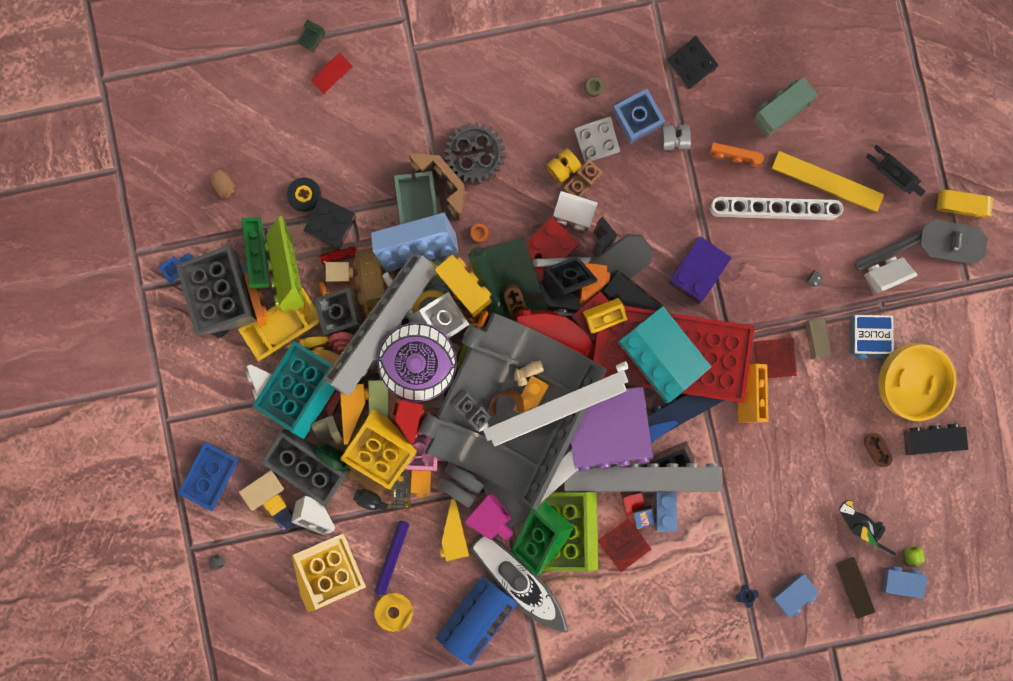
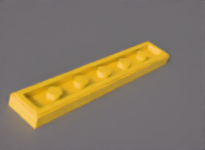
[771,151,884,212]

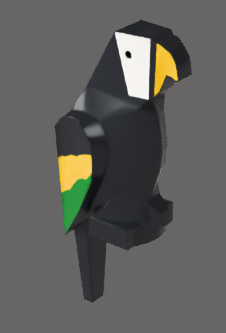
[838,500,896,555]

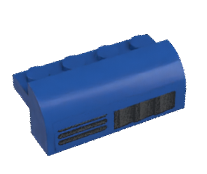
[435,576,518,666]

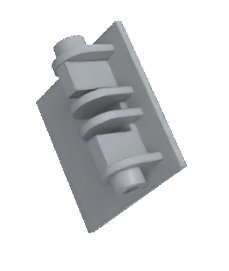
[574,116,620,163]

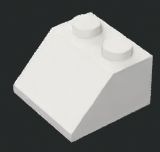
[553,191,598,232]
[864,257,917,295]
[410,292,469,338]

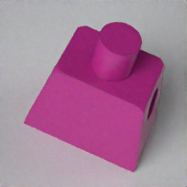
[465,493,514,541]

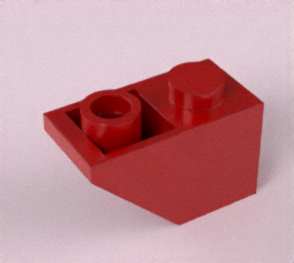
[391,397,424,443]

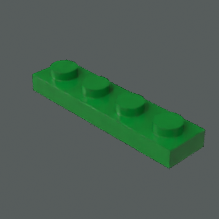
[242,217,269,288]

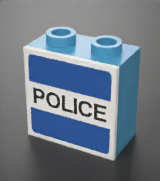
[850,315,894,359]

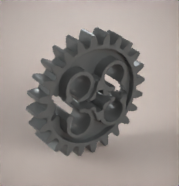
[444,122,505,185]

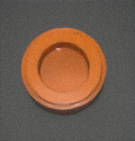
[470,223,489,243]

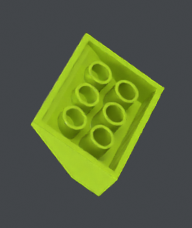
[264,216,305,312]
[540,492,598,571]

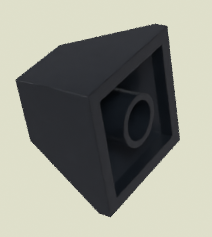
[543,256,597,297]

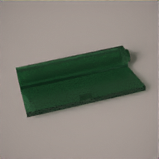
[468,237,548,320]

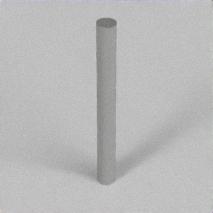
[533,257,596,267]

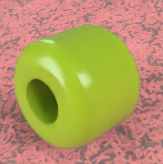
[904,546,925,567]

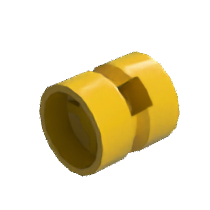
[546,148,582,184]

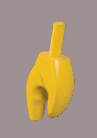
[287,336,329,349]

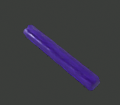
[375,521,410,596]

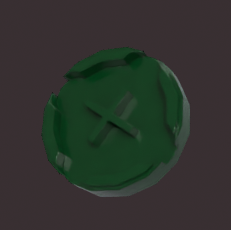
[313,443,350,471]

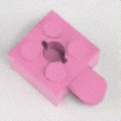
[400,431,445,471]

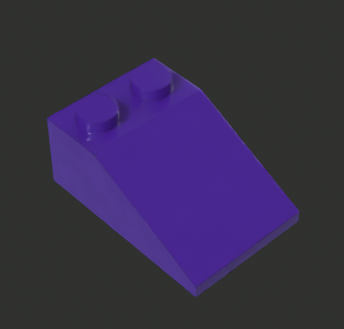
[668,236,732,304]

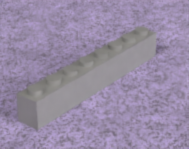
[323,252,437,396]
[565,463,723,492]

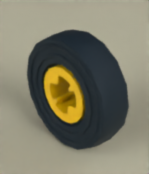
[287,177,321,212]

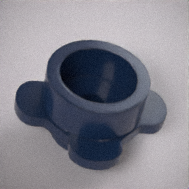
[736,585,759,608]

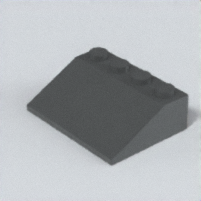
[176,245,257,336]

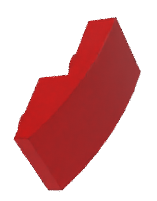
[311,53,353,94]

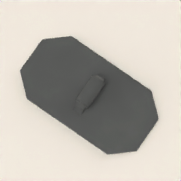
[920,219,987,265]
[589,234,653,291]

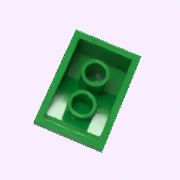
[511,503,574,576]

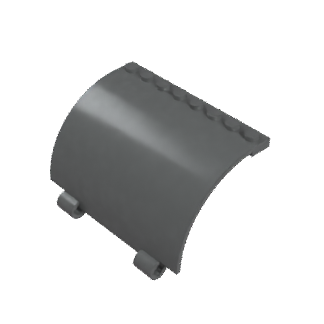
[419,312,607,510]

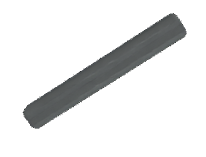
[855,231,922,271]

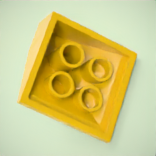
[340,409,417,490]
[292,534,366,612]

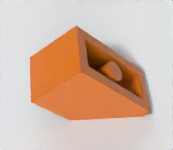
[578,263,610,305]

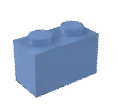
[654,492,677,532]
[881,566,927,599]
[771,573,819,617]

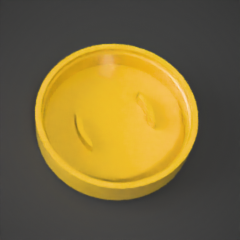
[878,343,956,421]

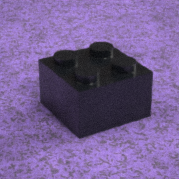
[303,196,357,250]

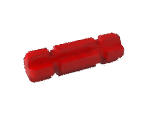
[320,246,358,265]

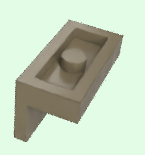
[805,318,832,359]
[311,416,347,451]

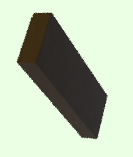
[835,557,875,619]

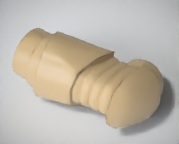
[514,360,544,387]

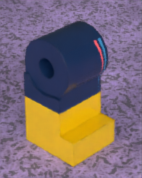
[263,494,297,533]

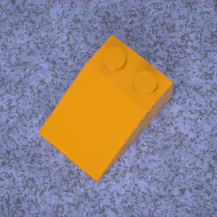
[340,384,369,445]

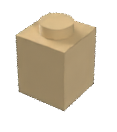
[326,262,354,284]

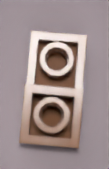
[562,160,603,197]

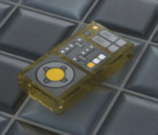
[391,470,411,509]

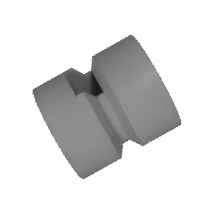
[661,124,691,150]

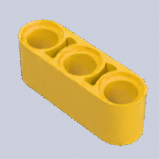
[936,190,994,218]

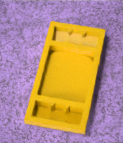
[238,288,320,362]

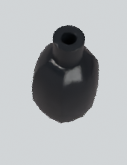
[353,489,388,511]

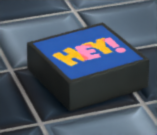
[632,505,656,529]

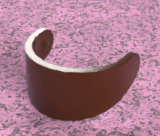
[489,388,524,416]

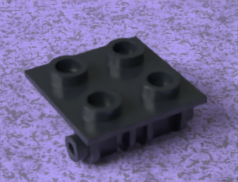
[667,36,719,89]

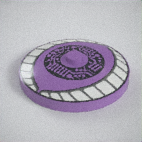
[378,322,457,402]

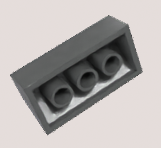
[261,429,351,506]

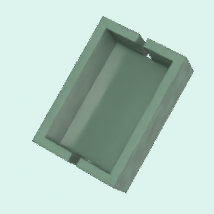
[753,77,818,137]
[394,171,438,225]

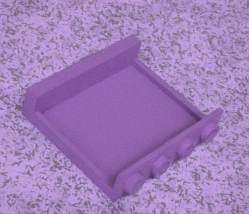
[571,387,653,472]

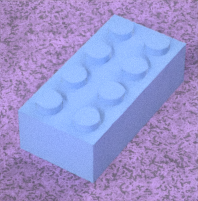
[371,213,458,272]

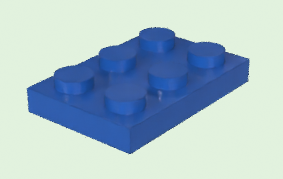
[178,442,240,511]

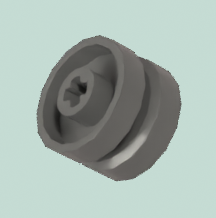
[434,462,484,508]

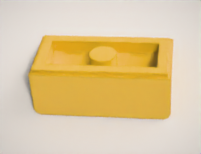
[583,298,627,334]

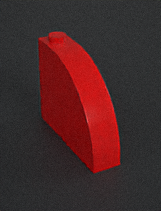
[514,309,595,360]

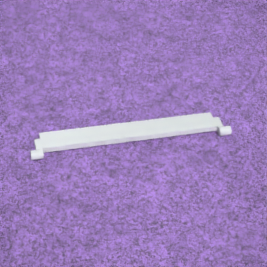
[479,361,628,446]

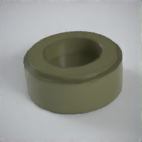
[585,77,604,97]

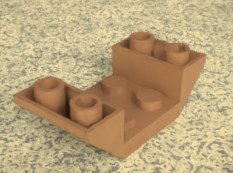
[409,153,465,220]

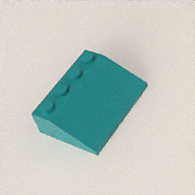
[617,306,711,403]
[252,341,335,439]

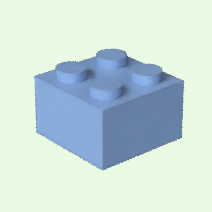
[612,89,665,144]

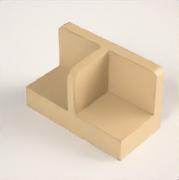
[239,470,284,511]

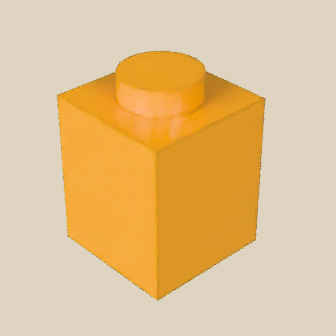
[411,470,432,498]

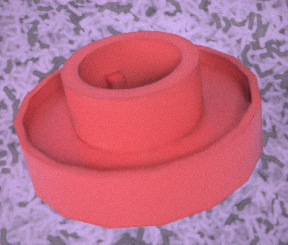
[329,332,354,355]

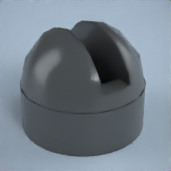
[806,270,823,287]
[209,554,226,571]

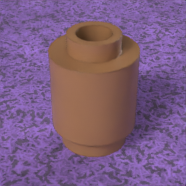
[209,169,237,199]

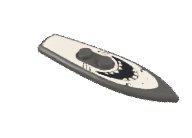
[469,534,568,633]

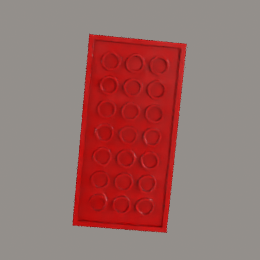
[593,302,755,403]

